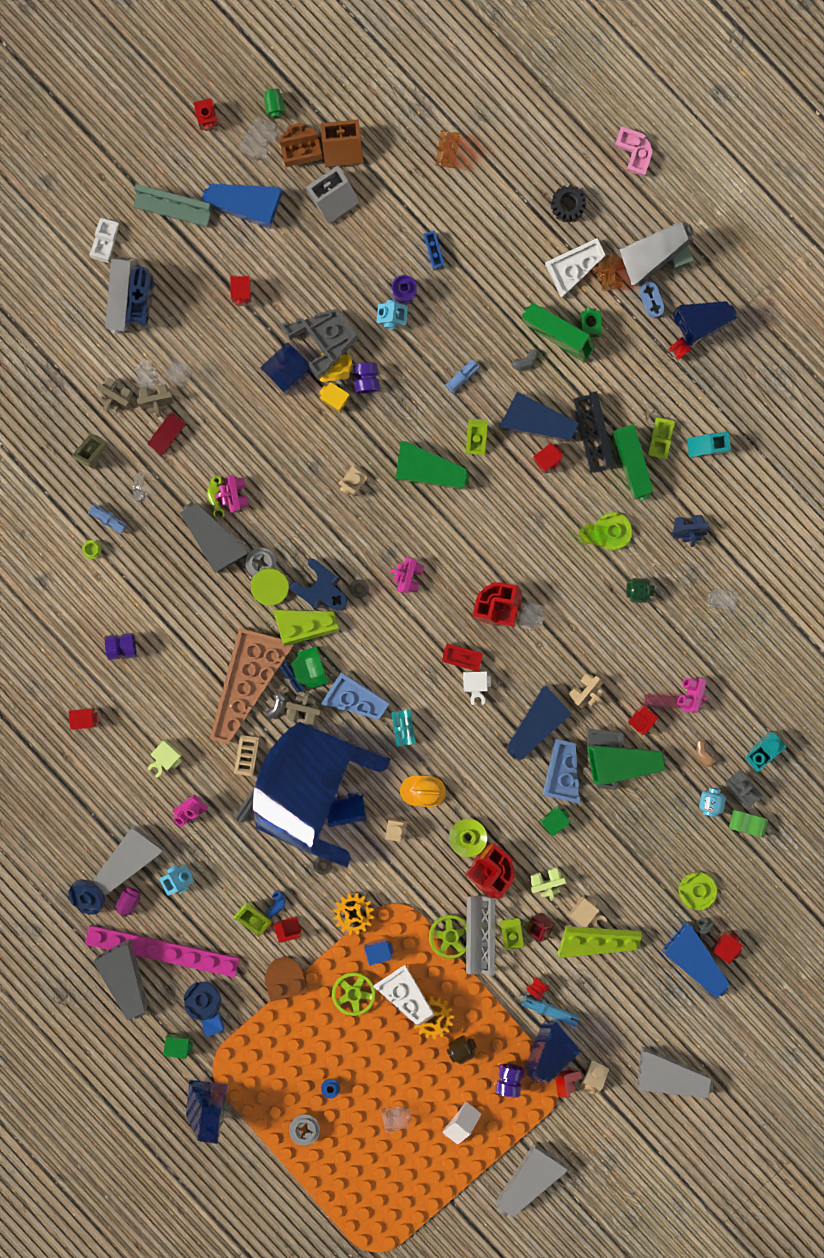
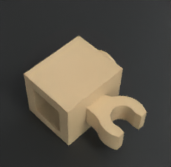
[568,896,607,929]

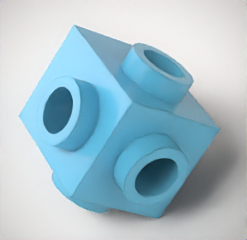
[376,300,408,329]
[159,864,194,896]

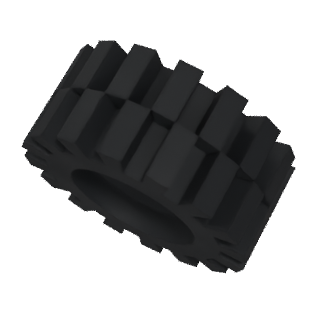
[551,185,586,223]

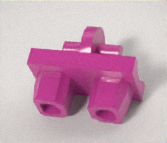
[216,475,249,513]
[390,558,424,593]
[677,678,710,713]
[172,794,208,827]

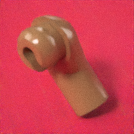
[696,741,717,767]

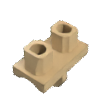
[569,673,604,709]

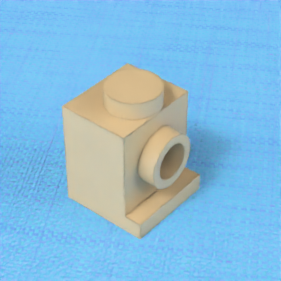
[385,818,408,842]

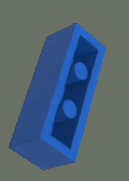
[423,231,444,271]

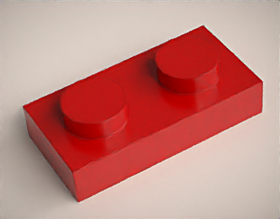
[441,643,483,672]

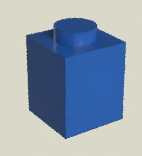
[364,938,394,966]

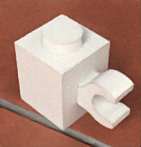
[463,672,491,705]

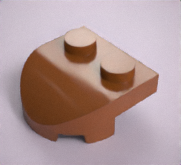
[280,123,323,167]
[265,956,308,1002]

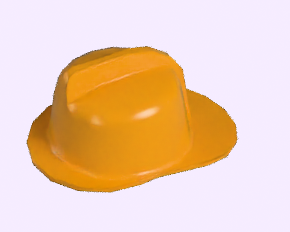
[400,775,446,807]

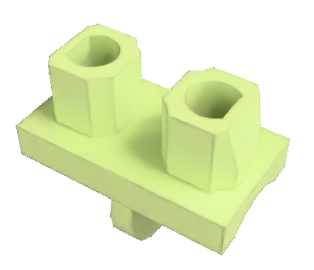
[530,867,566,901]

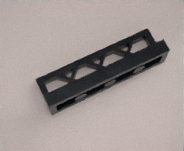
[573,391,614,473]

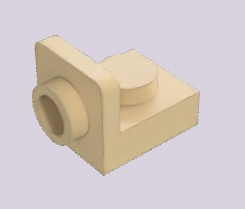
[338,466,368,496]

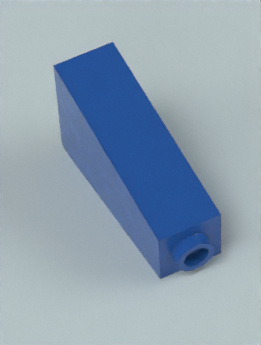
[202,184,283,229]
[661,922,729,998]

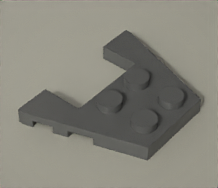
[280,308,358,380]

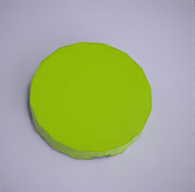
[594,512,633,550]
[250,567,289,606]
[679,872,717,910]

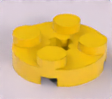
[315,352,353,382]

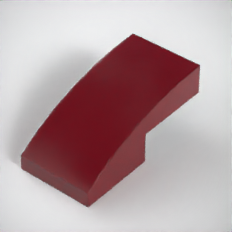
[147,412,187,456]

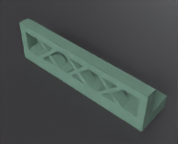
[133,184,213,228]

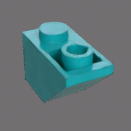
[687,431,731,458]
[744,731,786,772]

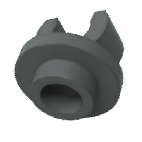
[694,918,714,940]

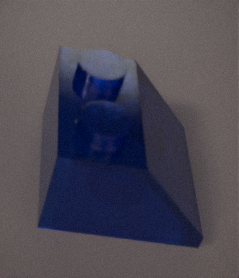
[260,342,312,396]
[325,792,368,828]

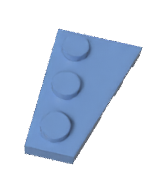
[321,672,390,720]
[542,739,580,804]

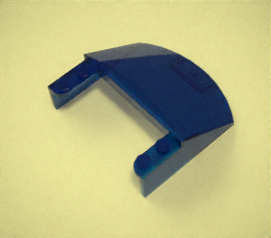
[253,722,391,868]

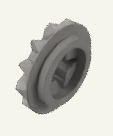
[246,548,276,576]
[289,1114,320,1146]

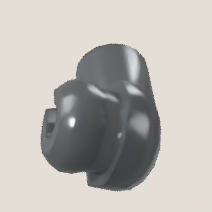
[512,349,539,371]

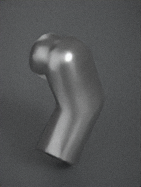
[265,692,287,720]

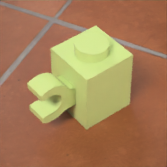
[148,740,182,778]

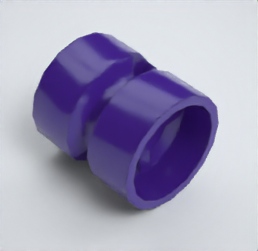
[392,275,417,305]
[353,362,380,394]
[105,633,137,660]
[495,1063,525,1098]

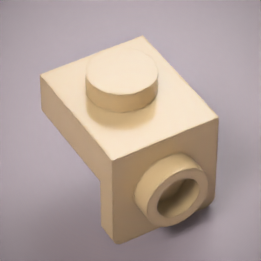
[579,1060,609,1094]

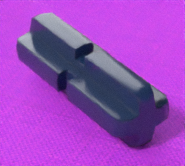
[280,662,305,693]

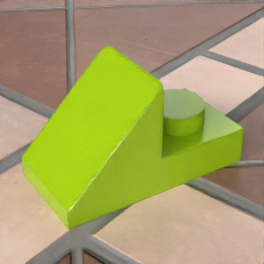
[466,419,488,455]
[233,902,272,936]
[500,918,524,951]

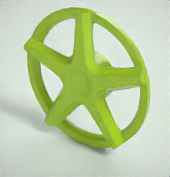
[429,915,467,959]
[332,972,375,1016]

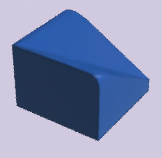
[201,1011,225,1037]

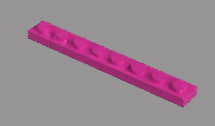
[85,925,240,977]

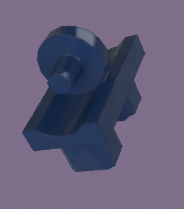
[672,515,709,547]

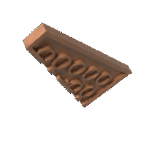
[210,628,294,744]

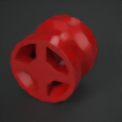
[668,336,692,360]
[526,976,550,1001]

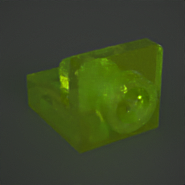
[578,523,609,547]

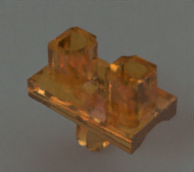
[436,130,460,168]
[593,253,624,291]

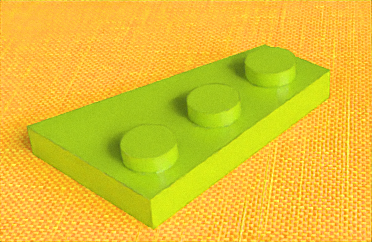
[273,610,339,646]

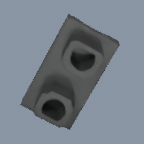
[725,770,763,809]

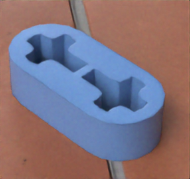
[640,282,664,318]

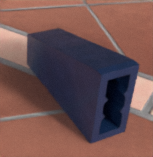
[499,392,580,442]
[507,685,572,761]

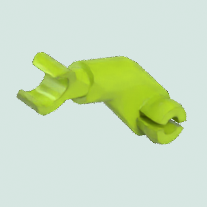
[207,476,224,519]

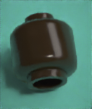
[447,1035,477,1065]

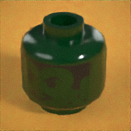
[626,578,654,603]

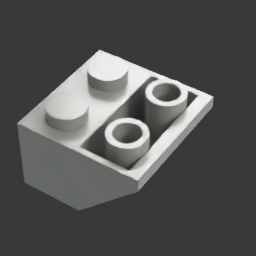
[306,165,360,224]

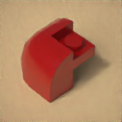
[472,582,522,628]
[465,843,515,899]

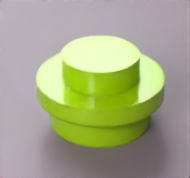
[82,540,102,559]

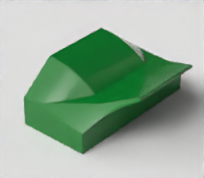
[291,646,328,688]

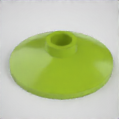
[449,819,487,857]

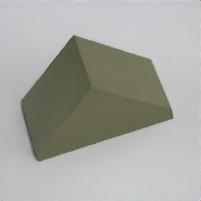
[71,434,107,469]

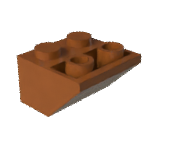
[320,119,363,168]

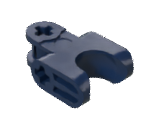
[126,266,155,328]
[289,558,347,611]

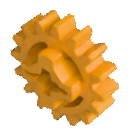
[333,893,375,935]
[414,996,454,1039]

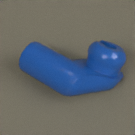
[266,890,286,918]

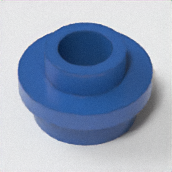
[321,1078,340,1098]

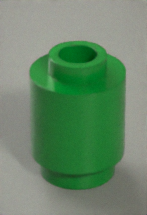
[264,88,285,119]

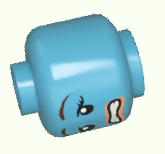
[699,787,726,817]

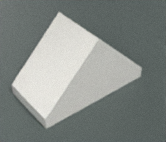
[442,1102,481,1145]

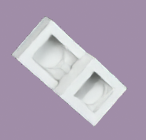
[89,218,119,263]

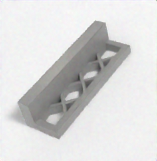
[466,895,495,976]

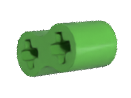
[729,810,769,838]

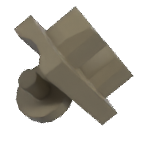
[96,377,133,412]
[137,384,175,418]
[286,692,321,725]

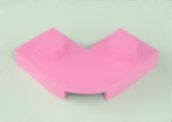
[614,126,652,176]

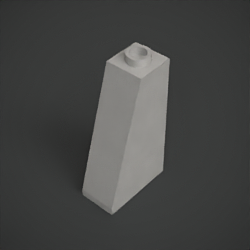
[105,256,138,334]
[92,826,165,895]
[637,1047,713,1098]
[496,1143,568,1217]

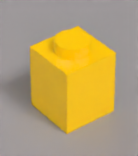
[319,382,350,413]

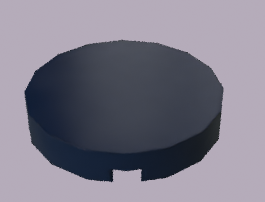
[68,879,105,915]
[184,981,222,1021]

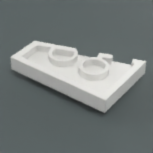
[545,238,605,298]
[373,965,435,1026]

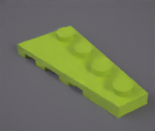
[558,926,642,958]

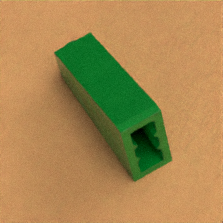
[522,302,595,363]
[611,424,654,501]
[395,441,470,490]
[587,745,665,785]

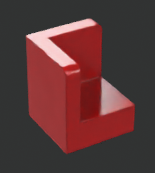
[628,705,659,736]
[274,916,302,943]
[555,1068,582,1098]

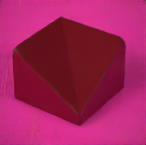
[526,913,555,942]

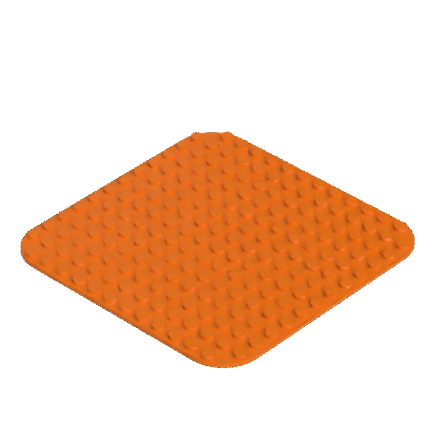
[213,903,559,1252]

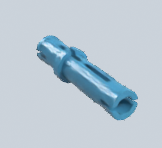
[521,994,579,1027]

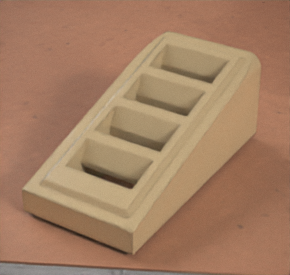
[234,735,259,776]

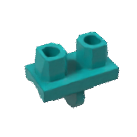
[391,709,416,746]

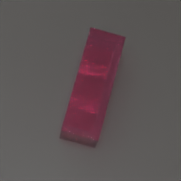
[643,694,681,708]

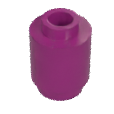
[115,886,141,917]

